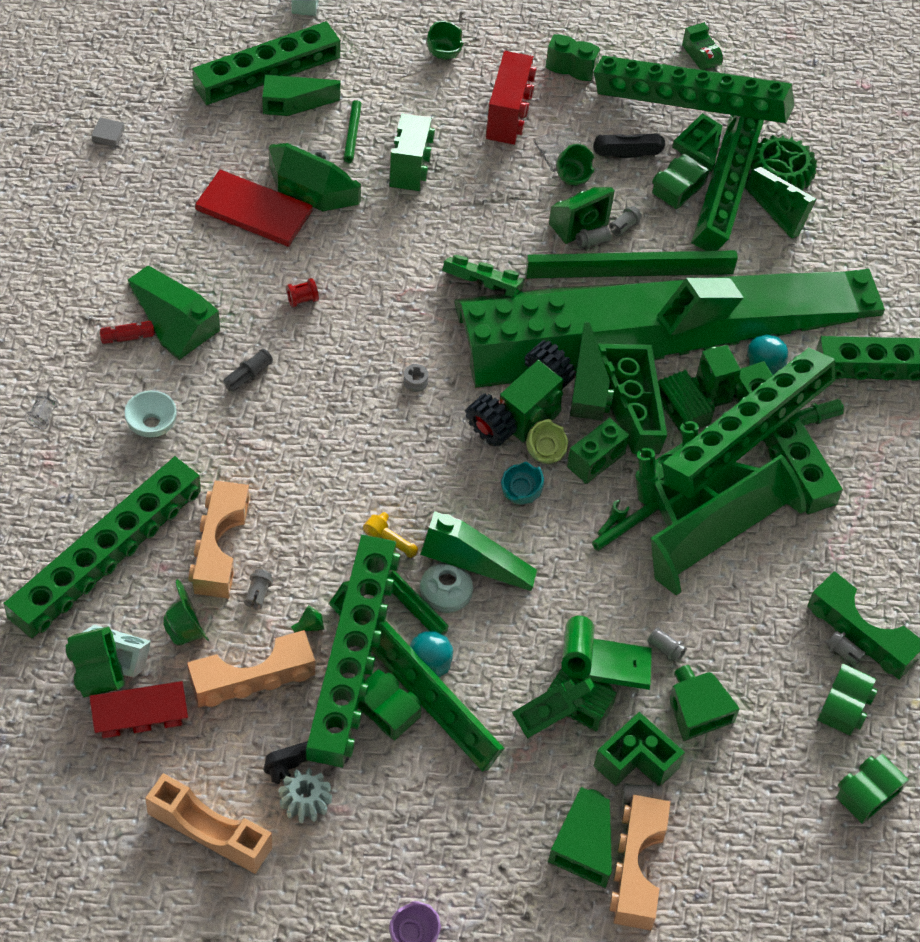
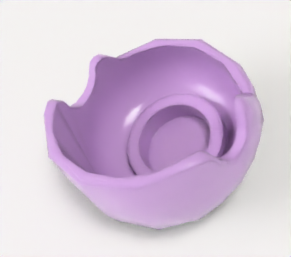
[389,901,441,942]

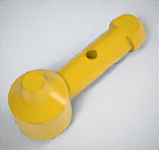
[363,512,418,558]

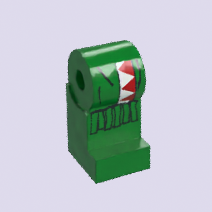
[682,22,723,70]

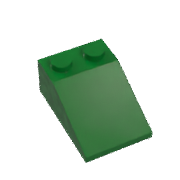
[569,322,614,421]

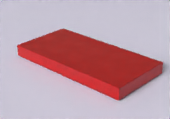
[195,169,313,247]

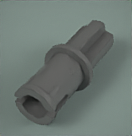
[223,349,273,392]

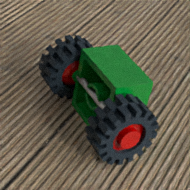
[465,340,576,447]

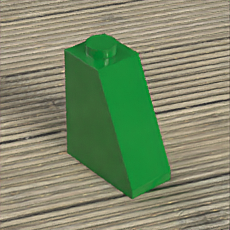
[657,278,744,336]
[548,787,612,889]

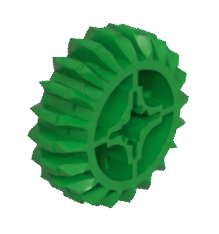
[749,134,817,191]

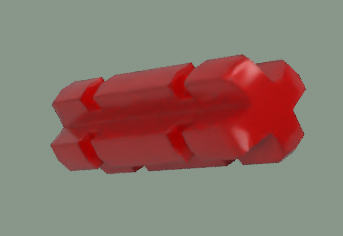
[99,321,154,344]

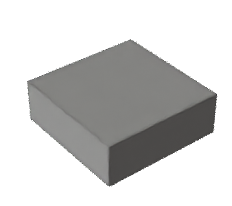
[91,117,125,147]

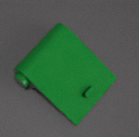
[561,616,652,690]

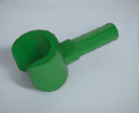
[597,500,629,536]

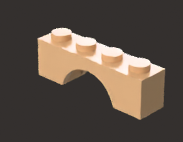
[188,480,250,599]
[187,630,315,708]
[145,773,272,874]
[609,795,671,931]

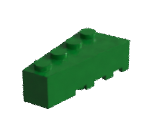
[598,344,668,454]

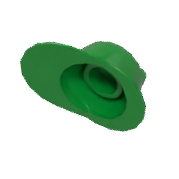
[163,579,209,646]

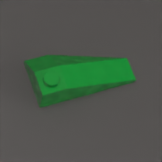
[128,266,220,360]
[420,511,537,591]

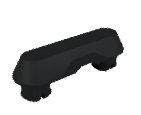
[593,133,665,158]
[263,741,349,784]

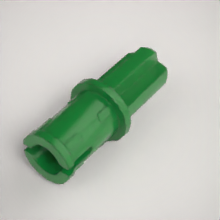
[796,399,844,425]

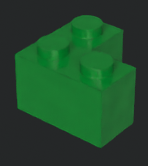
[593,712,685,786]

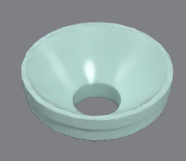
[125,390,177,437]
[420,563,473,613]

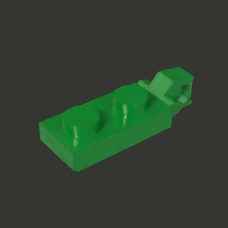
[512,677,596,739]

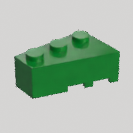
[389,113,435,191]

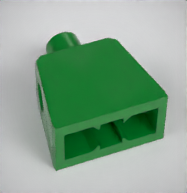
[670,665,740,741]

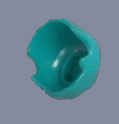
[747,335,788,375]
[501,461,544,505]
[410,631,453,677]

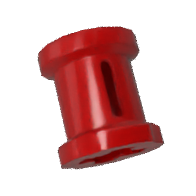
[286,278,319,308]

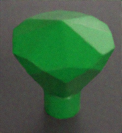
[291,605,324,633]

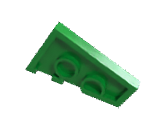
[745,167,817,239]
[442,255,525,298]

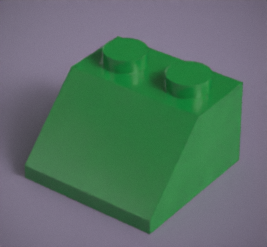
[549,187,615,244]

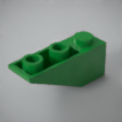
[262,75,341,116]

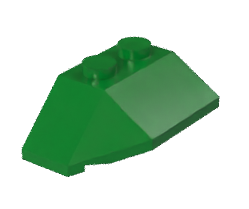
[268,143,361,212]

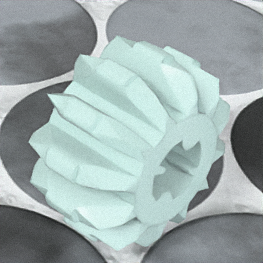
[279,768,332,823]

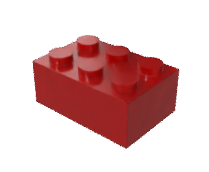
[486,50,537,145]

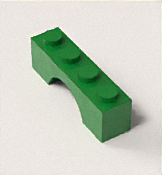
[807,571,920,680]

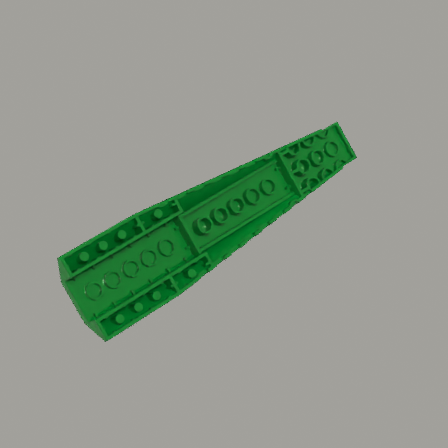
[454,269,885,388]

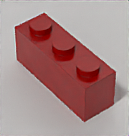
[89,681,188,739]

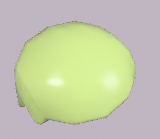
[526,419,568,464]

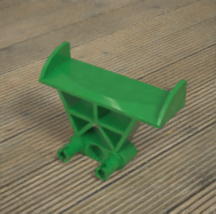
[635,421,806,596]

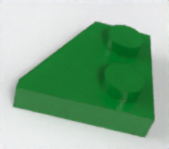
[672,113,723,172]

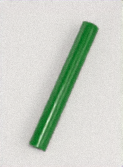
[343,100,362,163]
[592,502,659,551]

